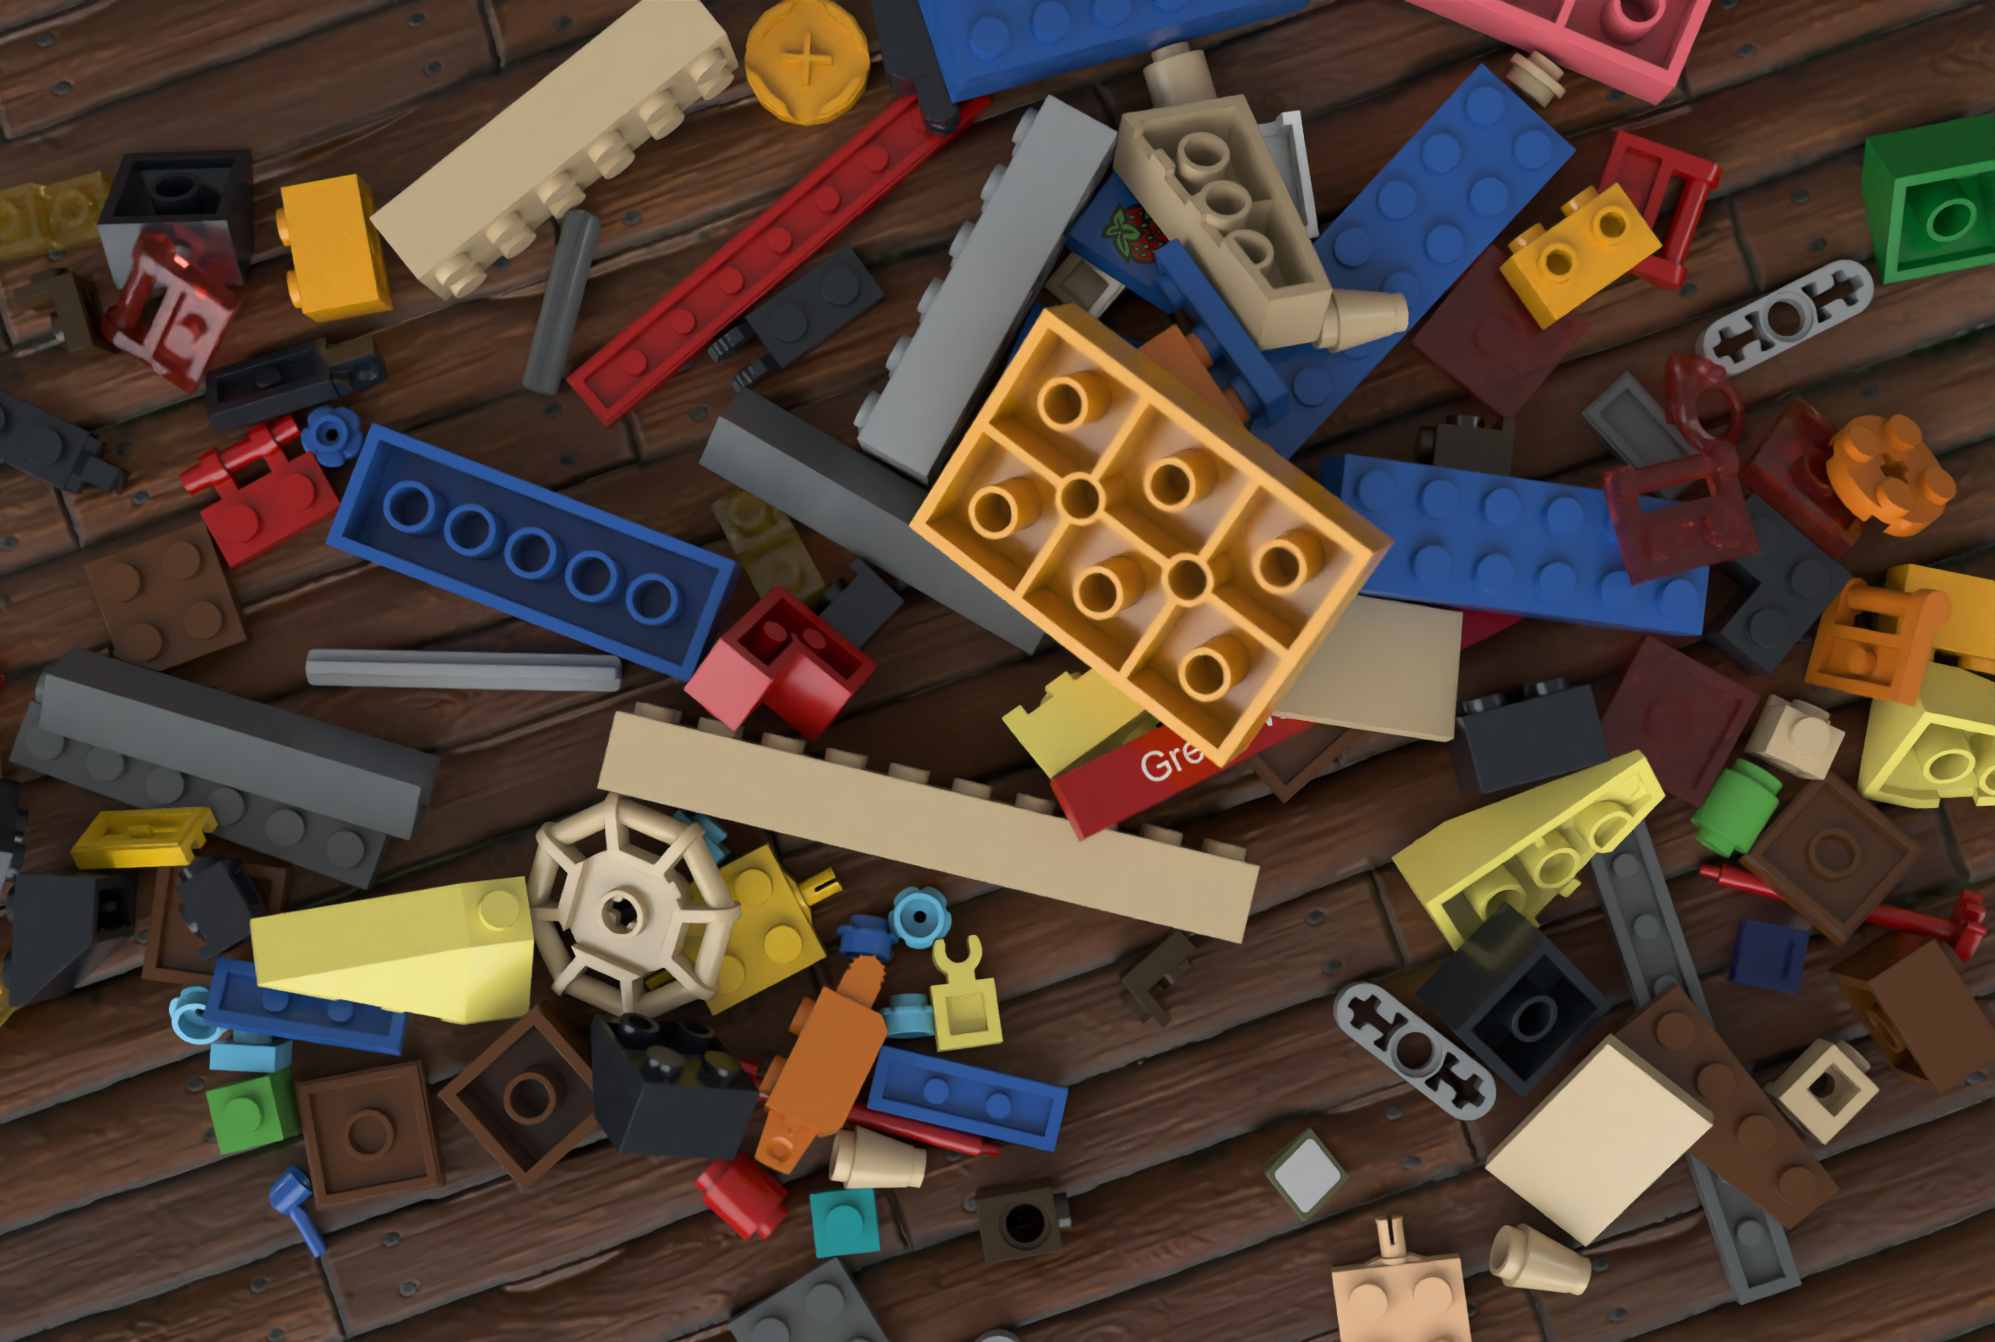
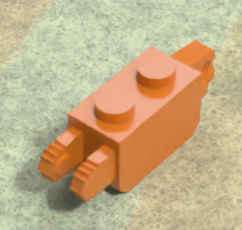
[754,954,888,1175]

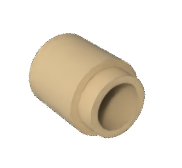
[1143,42,1217,109]

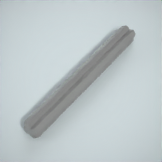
[305,648,623,692]

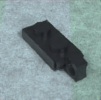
[205,336,388,433]
[0,389,132,495]

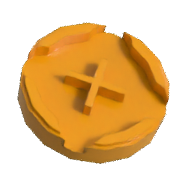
[745,0,871,126]

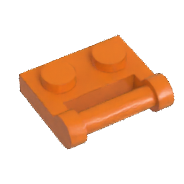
[1804,577,1951,707]

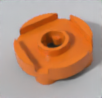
[1826,414,1957,537]

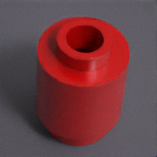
[693,1152,790,1241]

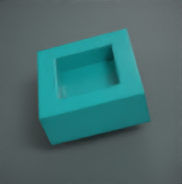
[809,1186,882,1258]

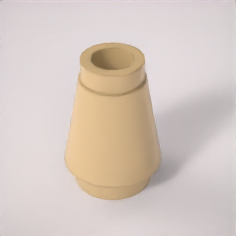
[1311,288,1408,354]
[829,1125,926,1189]
[1489,1223,1591,1295]

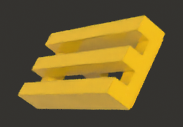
[70,806,218,870]

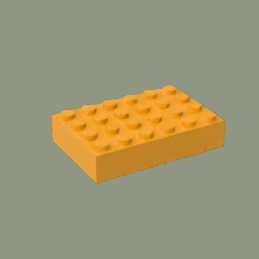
[909,303,1395,768]

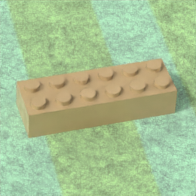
[369,0,739,301]

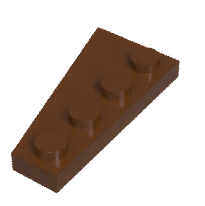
[1572,982,1841,1230]

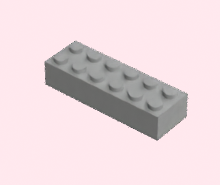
[854,95,1118,489]

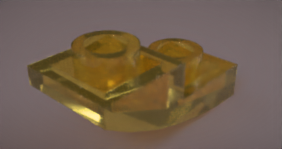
[0,171,115,260]
[710,488,828,607]

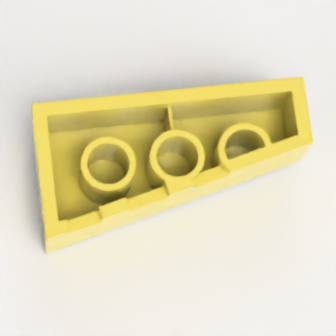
[1002,668,1160,781]

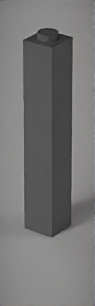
[699,387,1053,655]
[35,646,441,841]

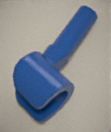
[269,1165,328,1257]

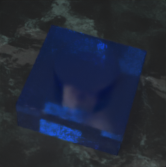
[1728,918,1810,995]

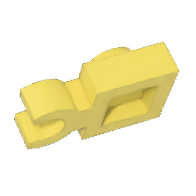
[929,935,1003,1052]

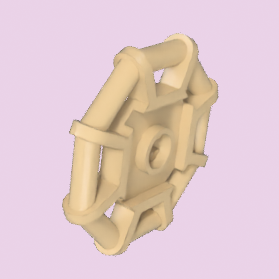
[526,792,742,1019]

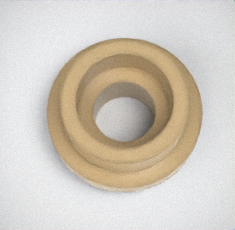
[1505,50,1566,108]

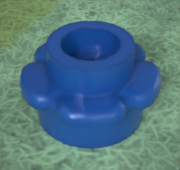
[301,405,365,467]
[836,915,899,962]

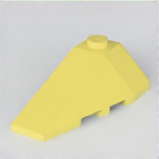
[1857,661,1995,809]
[1391,749,1665,952]
[250,876,534,1025]

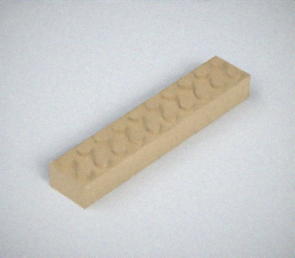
[597,702,1260,944]

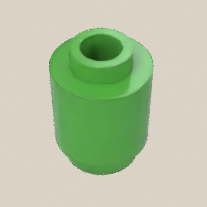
[1691,758,1782,858]

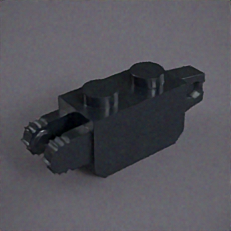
[869,0,961,139]

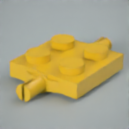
[643,842,843,1016]

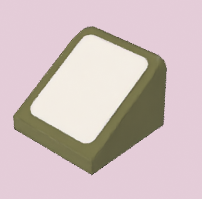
[1260,1127,1350,1223]

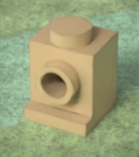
[1744,695,1846,780]
[1762,1038,1880,1145]

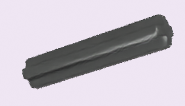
[522,209,601,395]

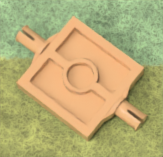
[1331,1214,1472,1342]

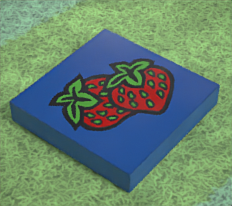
[1063,170,1172,315]

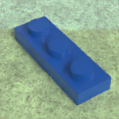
[1153,238,1290,426]
[202,957,410,1056]
[866,1043,1069,1152]

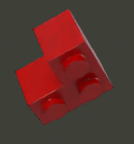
[683,583,878,744]

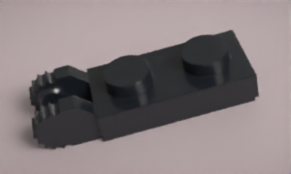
[707,244,886,394]

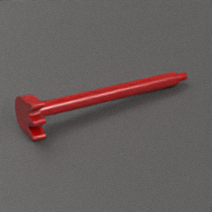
[1699,862,1987,962]
[739,1056,1000,1157]

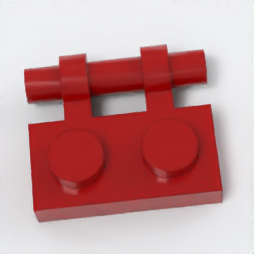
[179,412,343,569]

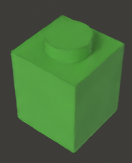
[206,1067,302,1155]

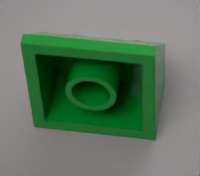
[1861,113,1995,285]

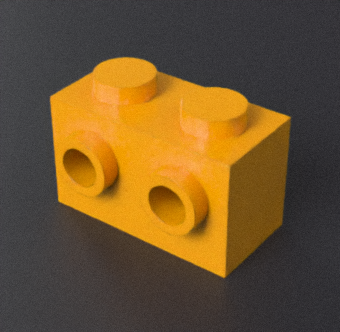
[1499,182,1663,330]

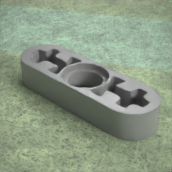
[1695,260,1874,378]
[1333,981,1496,1120]

